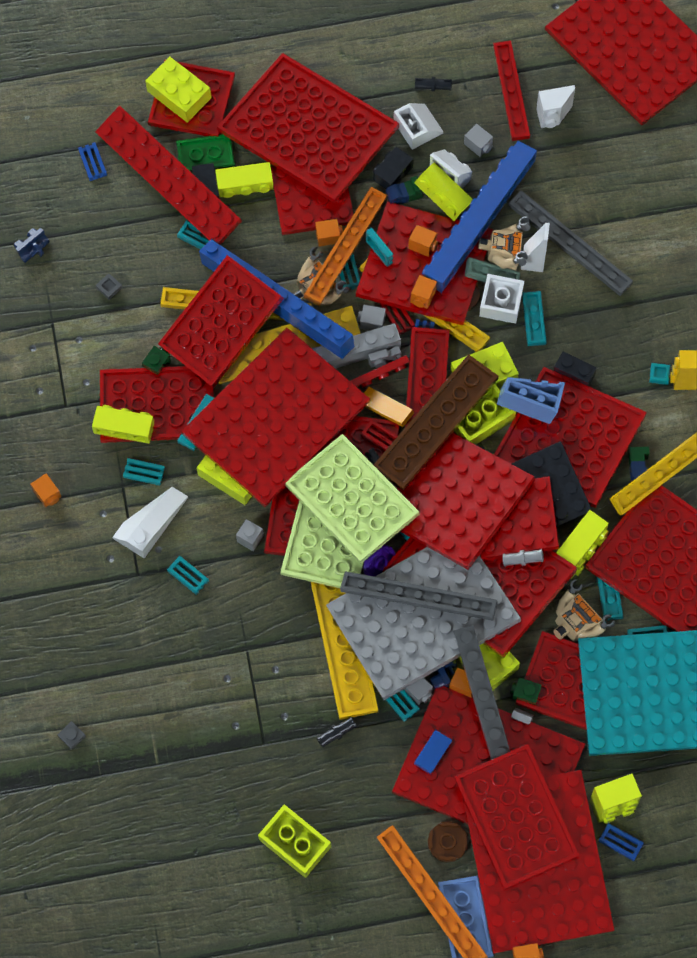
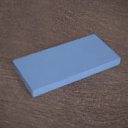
[438,876,493,958]

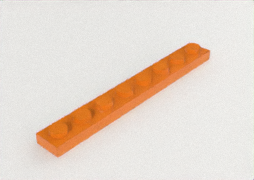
[303,187,387,306]
[377,825,488,958]

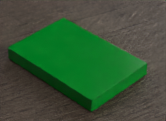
[176,134,235,173]

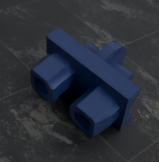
[14,228,50,263]
[430,660,457,689]

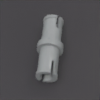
[503,549,544,566]

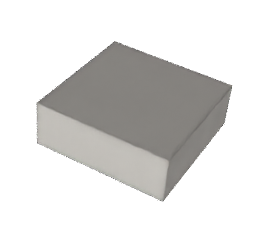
[511,708,534,725]

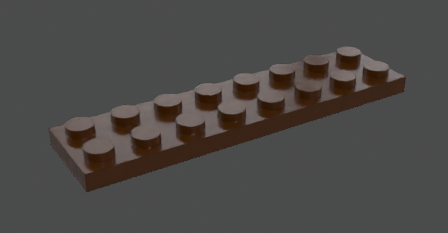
[374,354,499,491]

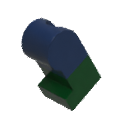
[386,176,423,204]
[628,447,650,481]

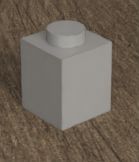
[464,124,493,157]
[357,305,386,331]
[236,519,264,552]
[404,678,433,705]

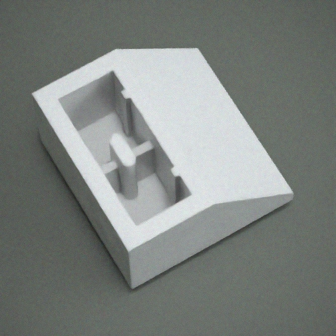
[394,103,443,150]

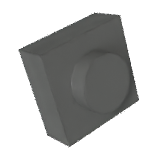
[96,273,122,300]
[57,721,86,750]

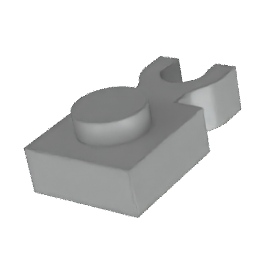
[368,346,401,368]

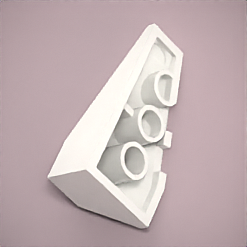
[521,223,550,272]
[113,487,188,558]

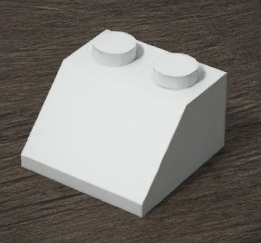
[536,85,575,128]
[430,149,472,188]
[479,274,524,324]

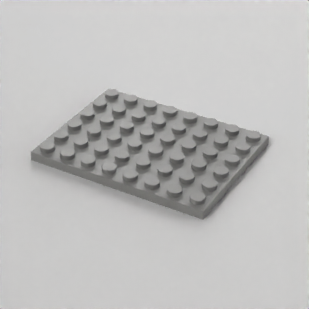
[326,547,521,700]

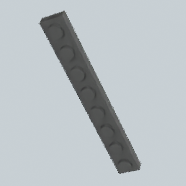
[509,191,633,296]
[340,571,498,621]
[453,625,510,760]

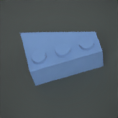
[497,377,565,424]

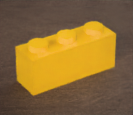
[670,350,697,390]

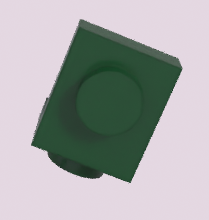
[142,346,171,375]
[510,677,542,705]

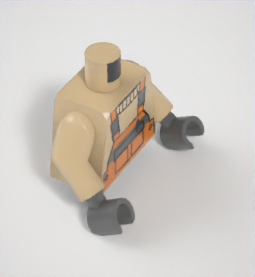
[478,216,530,270]
[293,247,349,306]
[553,579,616,641]

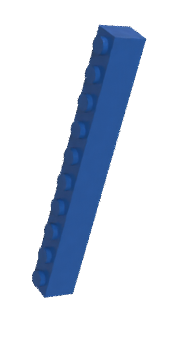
[422,141,537,293]
[199,239,355,359]

